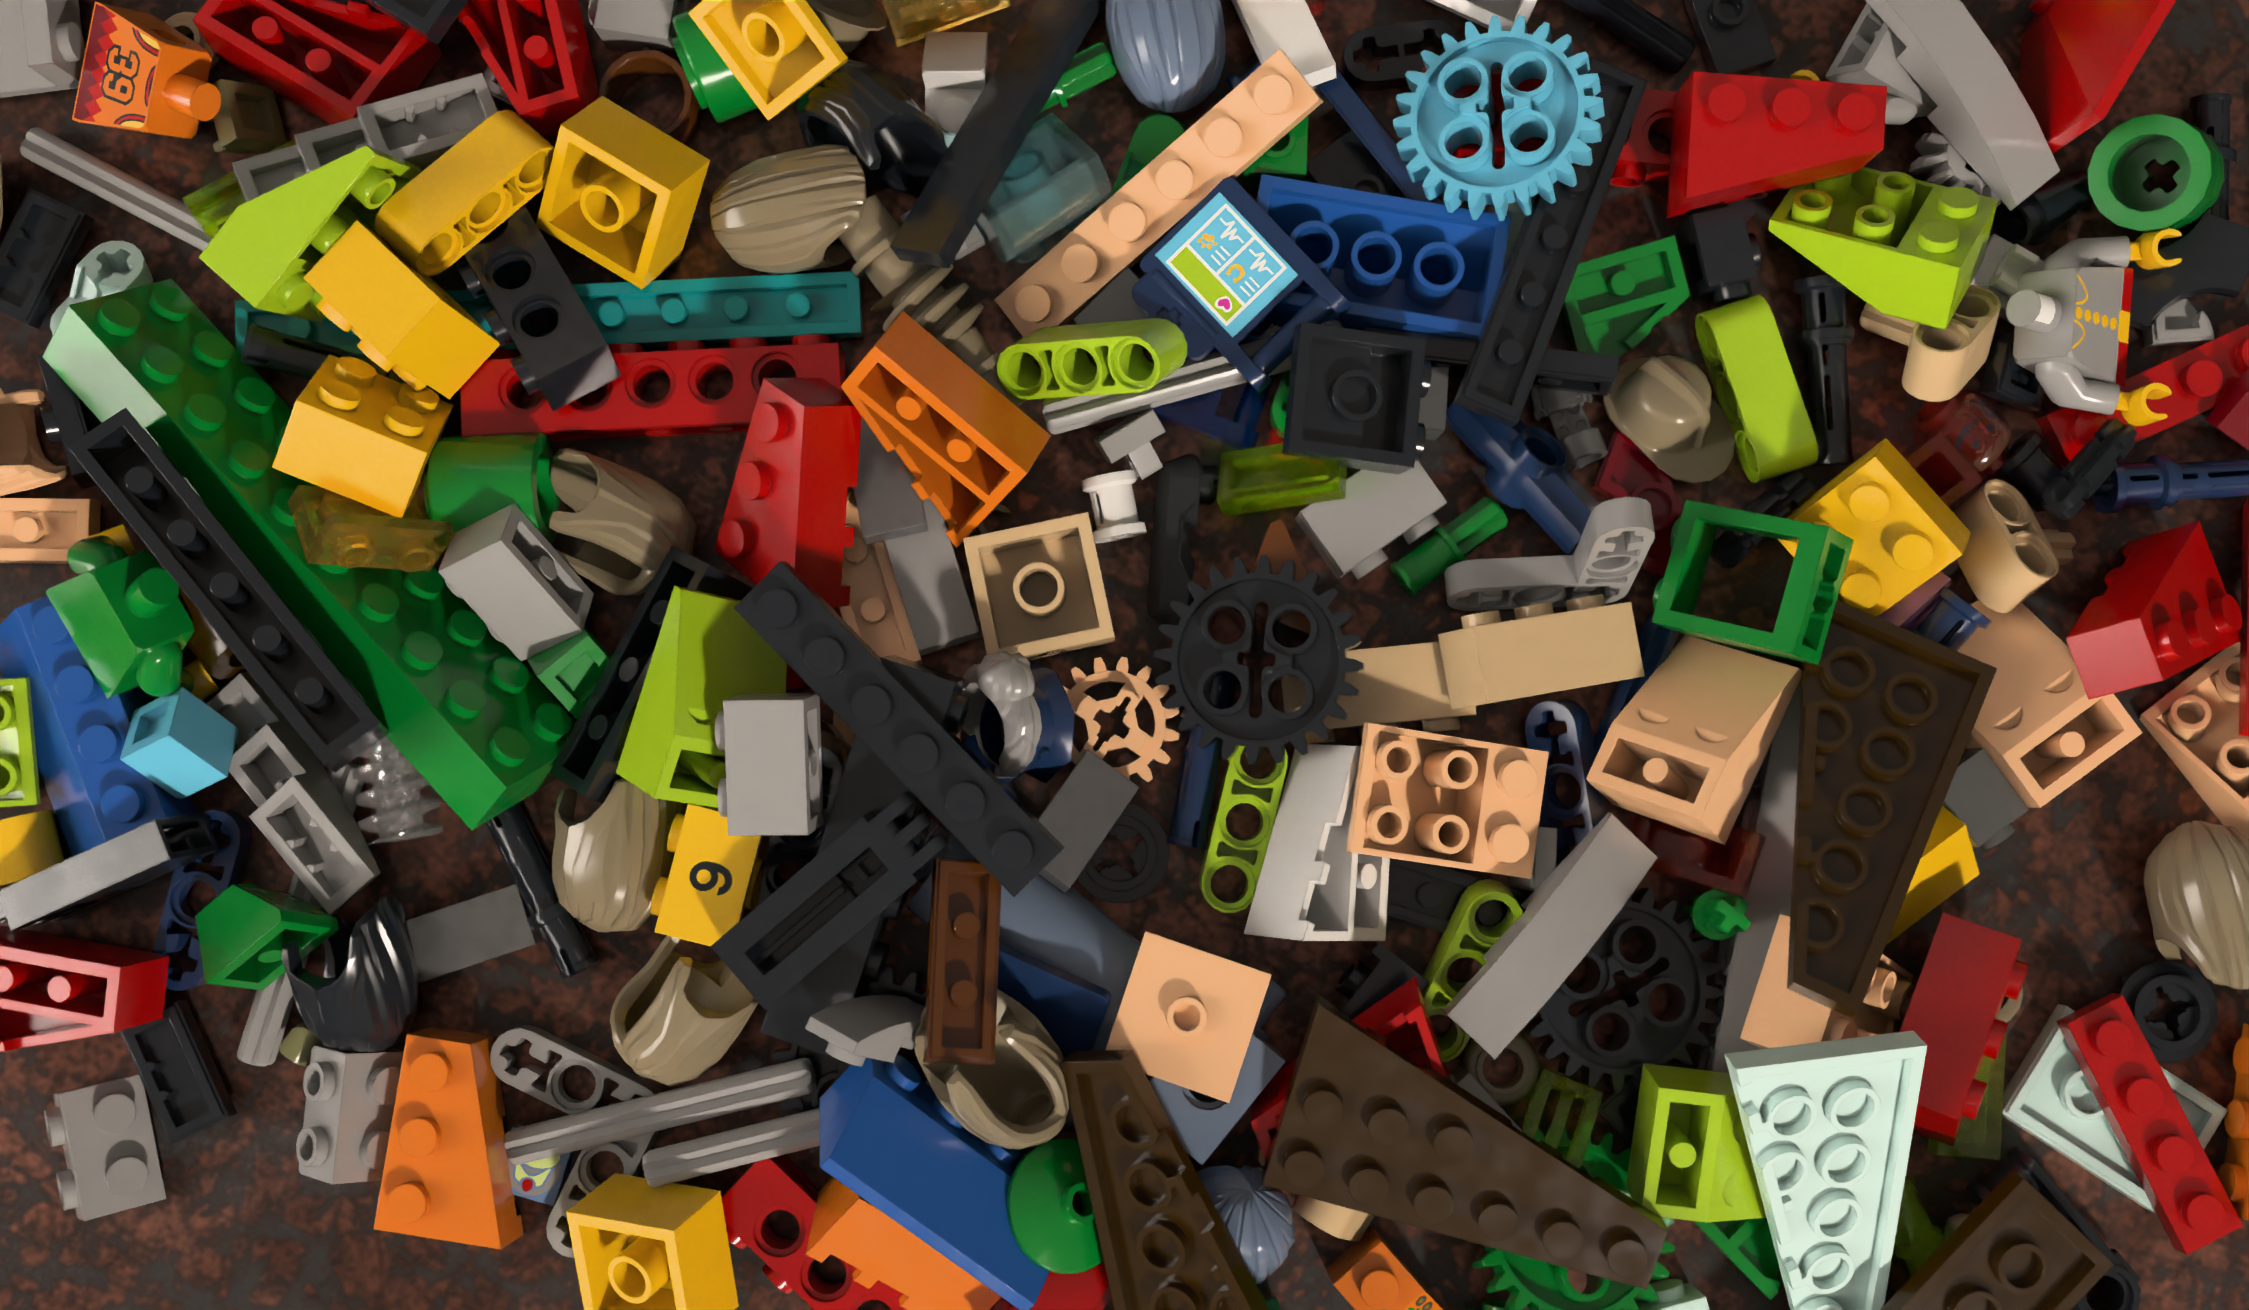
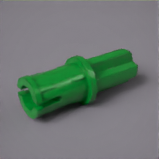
[1040,42,1117,113]
[1390,497,1508,597]
[1682,889,1752,940]

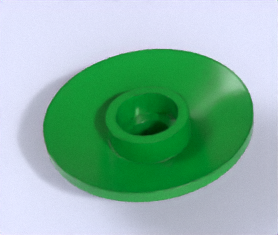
[1006,1138,1104,1274]

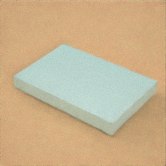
[1993,1004,2228,1215]

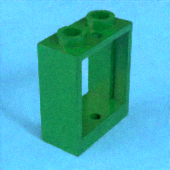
[1651,500,1854,665]

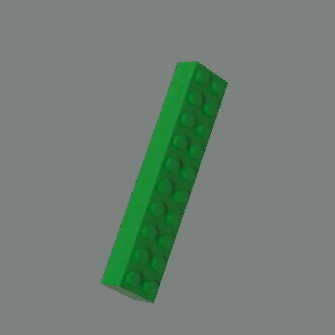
[43,279,576,831]

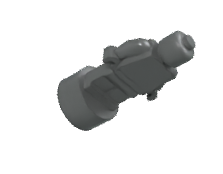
[1530,387,1608,472]

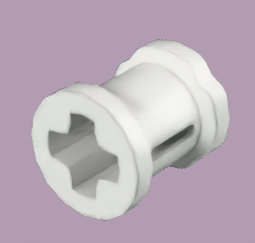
[1081,470,1147,544]

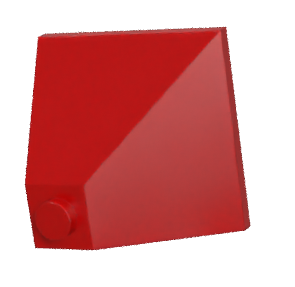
[2018,0,2176,154]

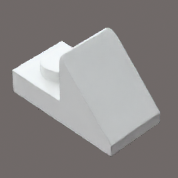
[922,32,988,148]

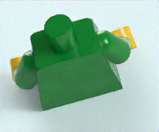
[45,523,220,701]

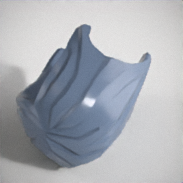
[1106,0,1226,113]
[1197,1163,1295,1285]

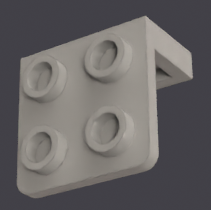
[0,0,86,98]

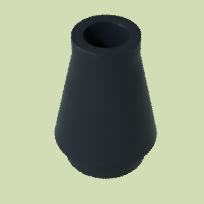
[1995,171,2093,246]

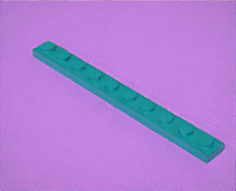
[235,271,864,367]

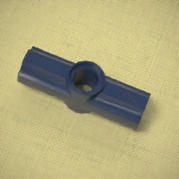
[1446,403,1599,555]

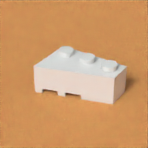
[1244,744,1390,941]

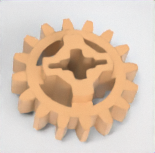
[1063,657,1180,783]

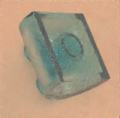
[975,112,1113,263]

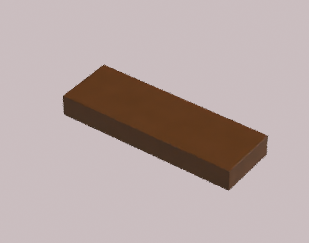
[923,857,1001,1065]

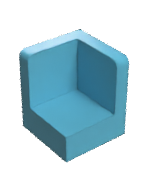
[120,687,238,799]

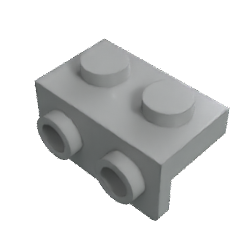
[296,1045,404,1185]
[44,1074,166,1221]

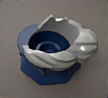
[961,651,1075,784]

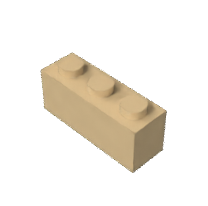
[1438,594,1645,710]
[1274,642,1476,744]

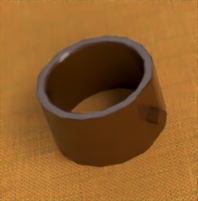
[598,47,702,145]

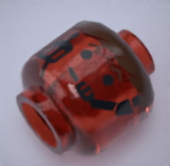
[1913,389,2011,482]

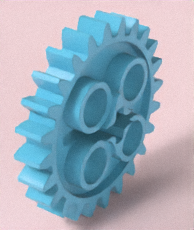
[1393,15,1605,221]

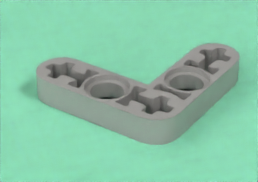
[1444,497,1655,611]
[490,1025,661,1258]

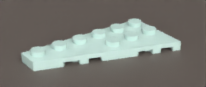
[1724,1030,1927,1310]

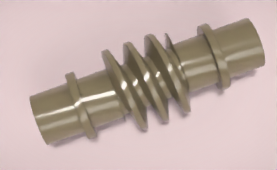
[838,195,1027,407]

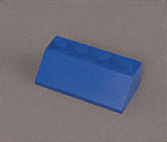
[1256,174,1511,340]
[0,596,196,857]
[820,1054,1050,1310]

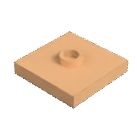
[1105,931,1272,1103]

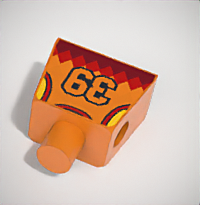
[72,1,221,139]

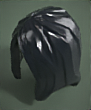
[796,59,948,198]
[281,893,418,1052]

